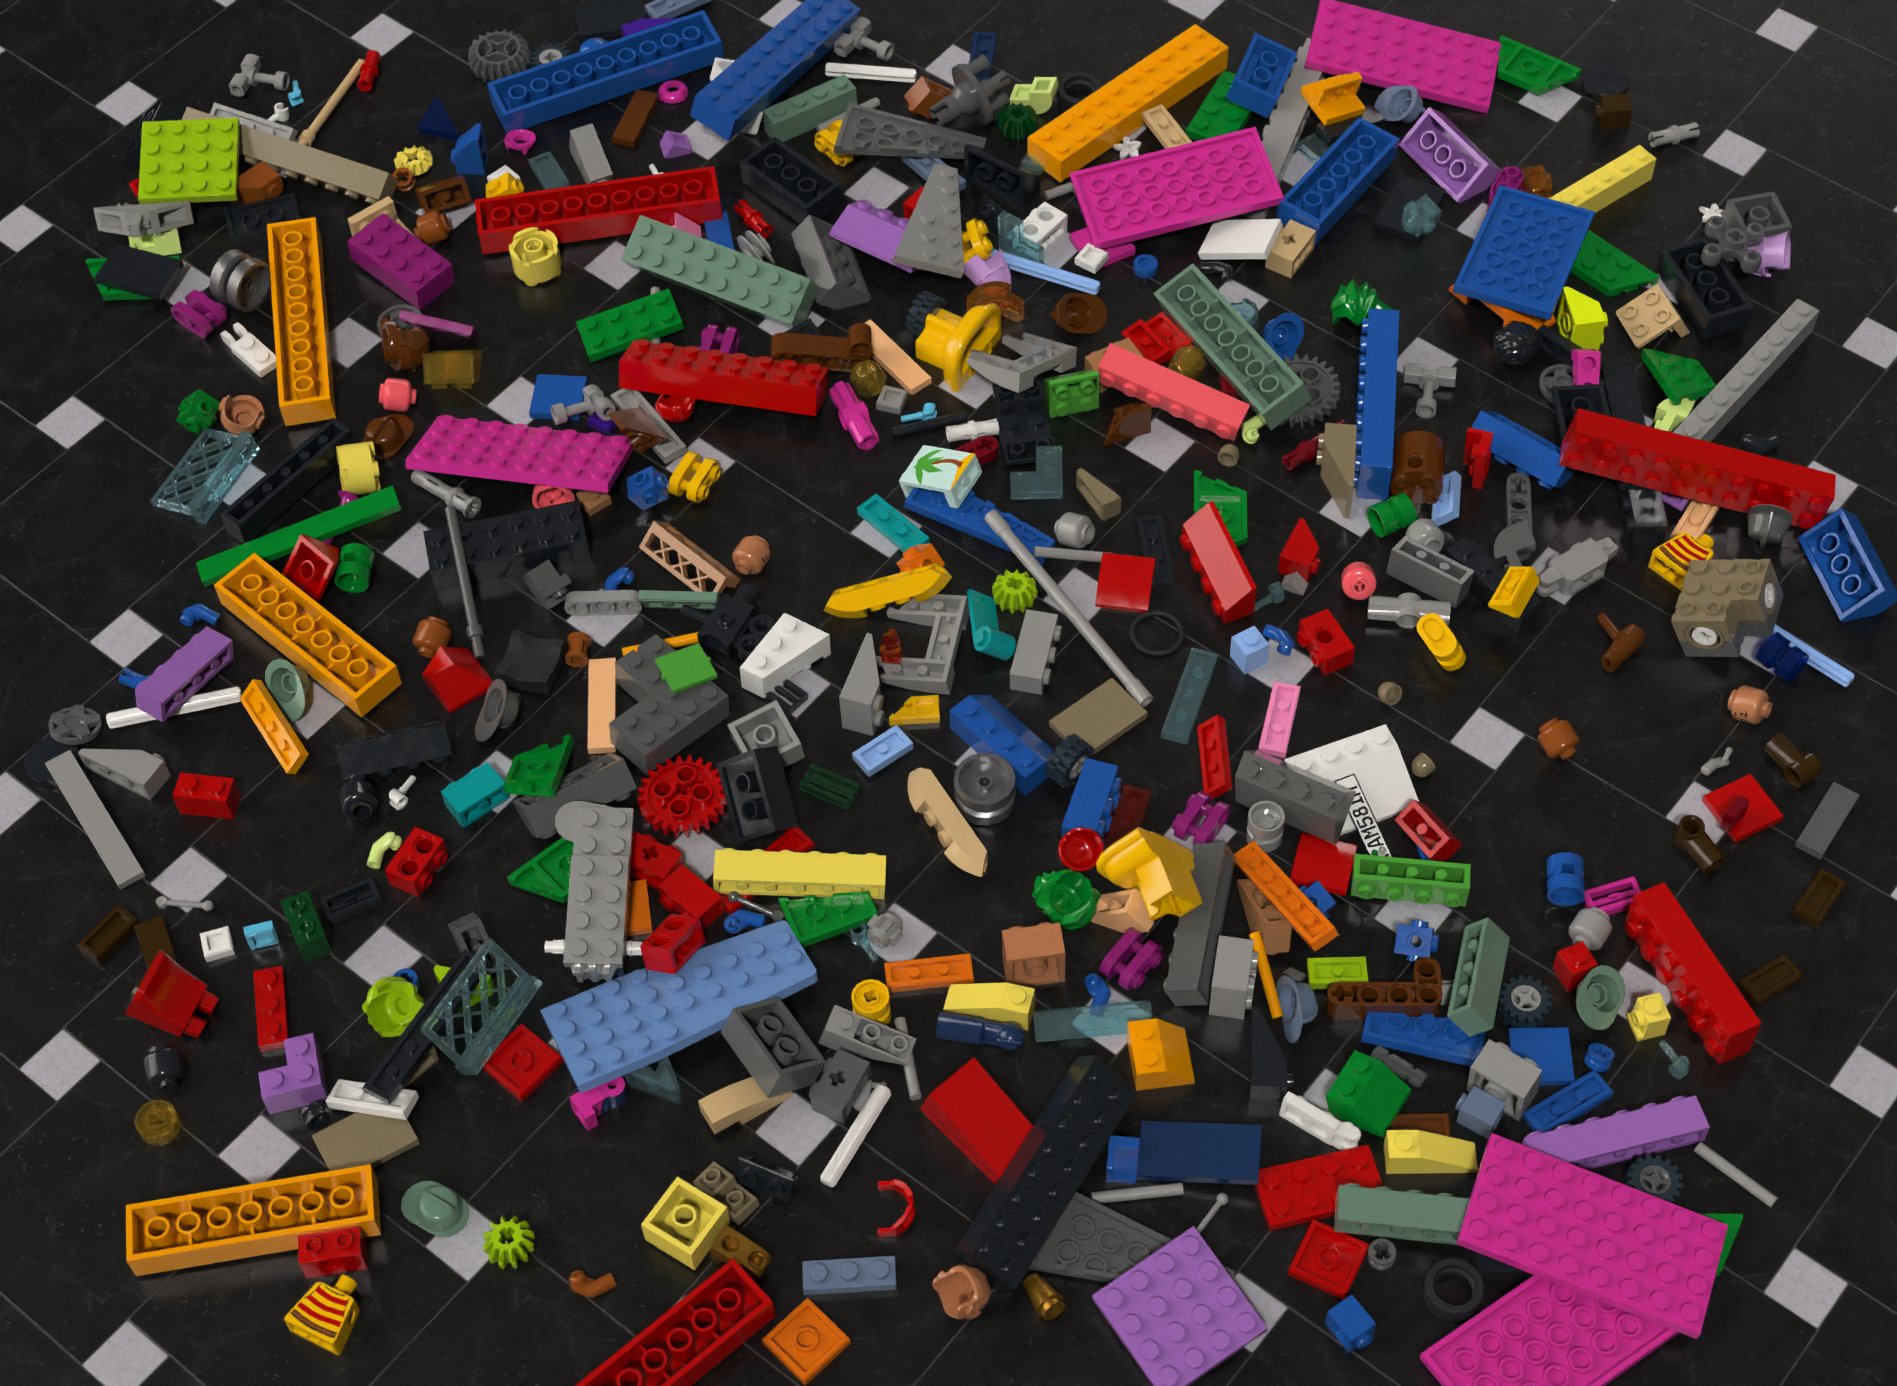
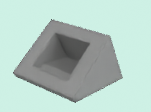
[1280,572,1308,596]
[1283,967,1306,983]
[1441,980,1454,1005]

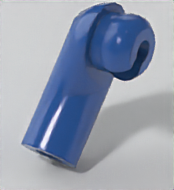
[604,567,635,590]
[180,604,221,626]
[1262,624,1295,656]
[724,909,767,933]
[1084,973,1111,1017]

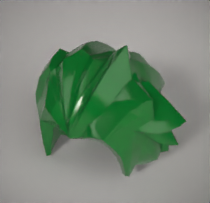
[1330,278,1393,326]
[1032,869,1101,930]

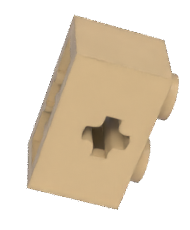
[1265,220,1316,278]

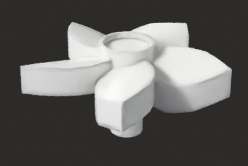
[1113,136,1141,160]
[1699,203,1725,222]

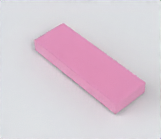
[1258,681,1301,758]

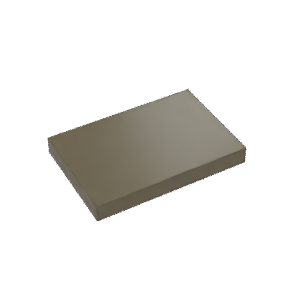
[1049,678,1147,754]
[311,1112,420,1171]

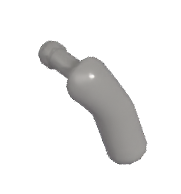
[1701,747,1733,776]
[853,1079,886,1111]

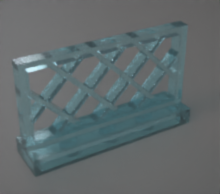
[150,428,260,524]
[420,938,543,1075]

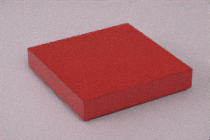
[1702,774,1784,843]
[479,1023,564,1102]
[1288,1219,1370,1300]

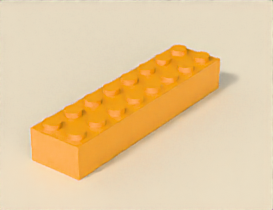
[214,553,402,717]
[126,1164,381,1276]

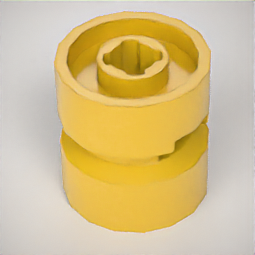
[851,979,891,1026]

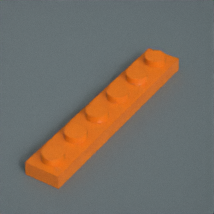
[1234,841,1339,952]

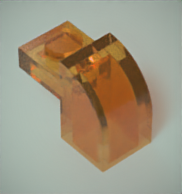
[966,281,1025,323]

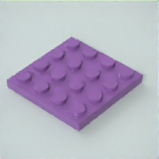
[1092,1226,1268,1386]

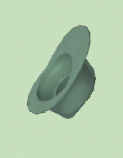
[265,659,309,723]
[1576,965,1626,1030]
[401,1181,469,1237]

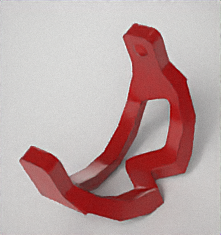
[878,1179,916,1237]

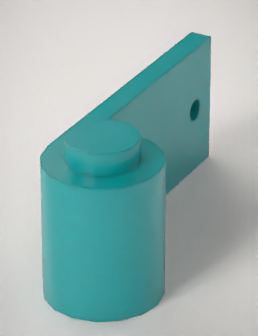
[967,589,1016,661]

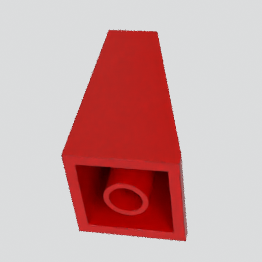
[920,1058,1033,1185]

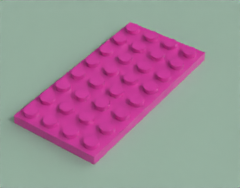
[1304,0,1501,114]
[1070,127,1284,249]
[406,415,635,493]
[1456,1133,1728,1339]
[1420,1275,1680,1386]

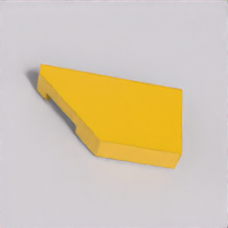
[889,695,940,726]

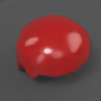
[655,394,696,423]
[1058,827,1104,872]

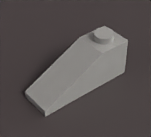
[78,749,171,800]

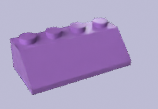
[1399,107,1501,203]
[829,200,920,273]

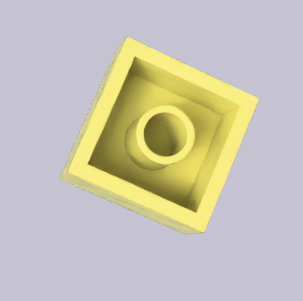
[641,1177,730,1270]

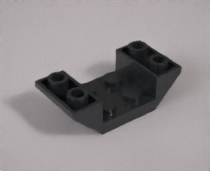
[992,378,1058,466]

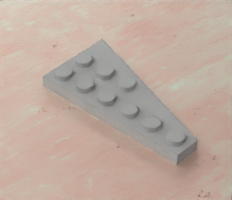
[891,163,964,278]

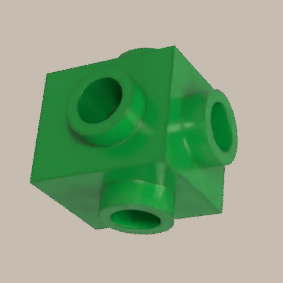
[176,389,220,435]

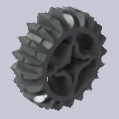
[468,29,531,82]

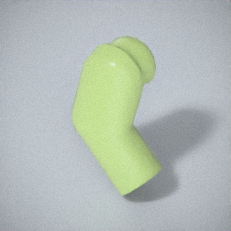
[1242,415,1266,444]
[367,832,402,869]

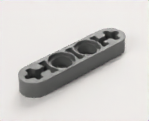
[1505,473,1533,561]

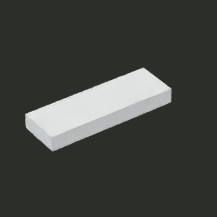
[325,1079,419,1120]

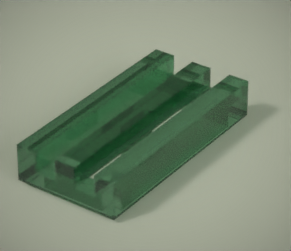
[799,764,861,810]

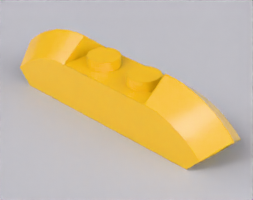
[824,563,952,618]

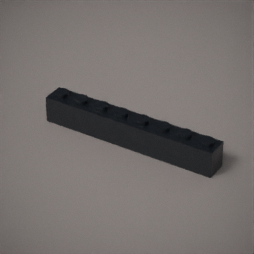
[1599,365,1668,544]

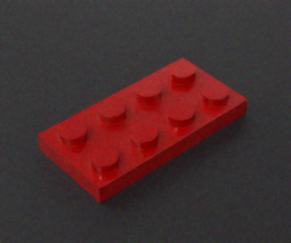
[1254,1144,1383,1231]

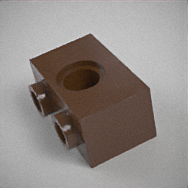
[414,175,472,214]

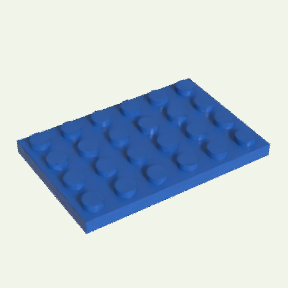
[1453,185,1595,320]

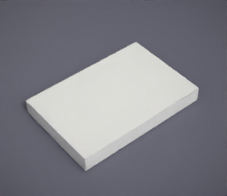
[1198,219,1283,260]

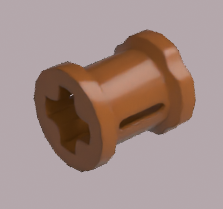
[565,632,592,667]

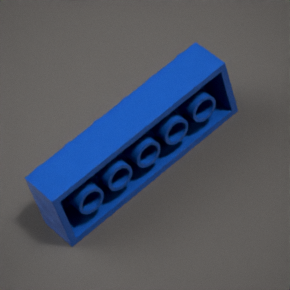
[1276,117,1399,244]

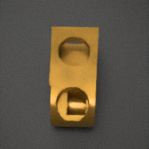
[710,1224,772,1281]

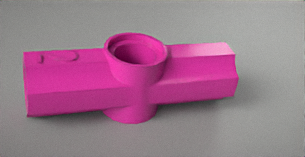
[829,381,879,451]

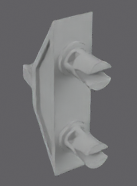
[93,200,194,237]

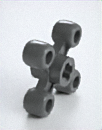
[1701,216,1765,274]

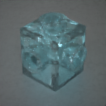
[1401,194,1442,238]

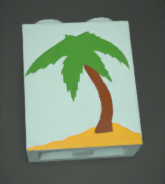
[899,445,982,508]

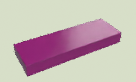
[399,310,477,339]

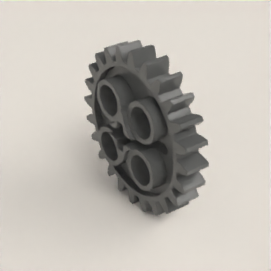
[1280,354,1341,428]

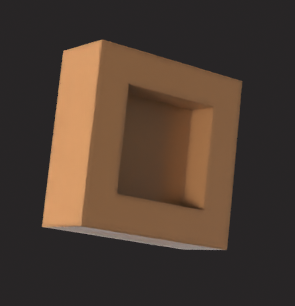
[575,490,612,516]

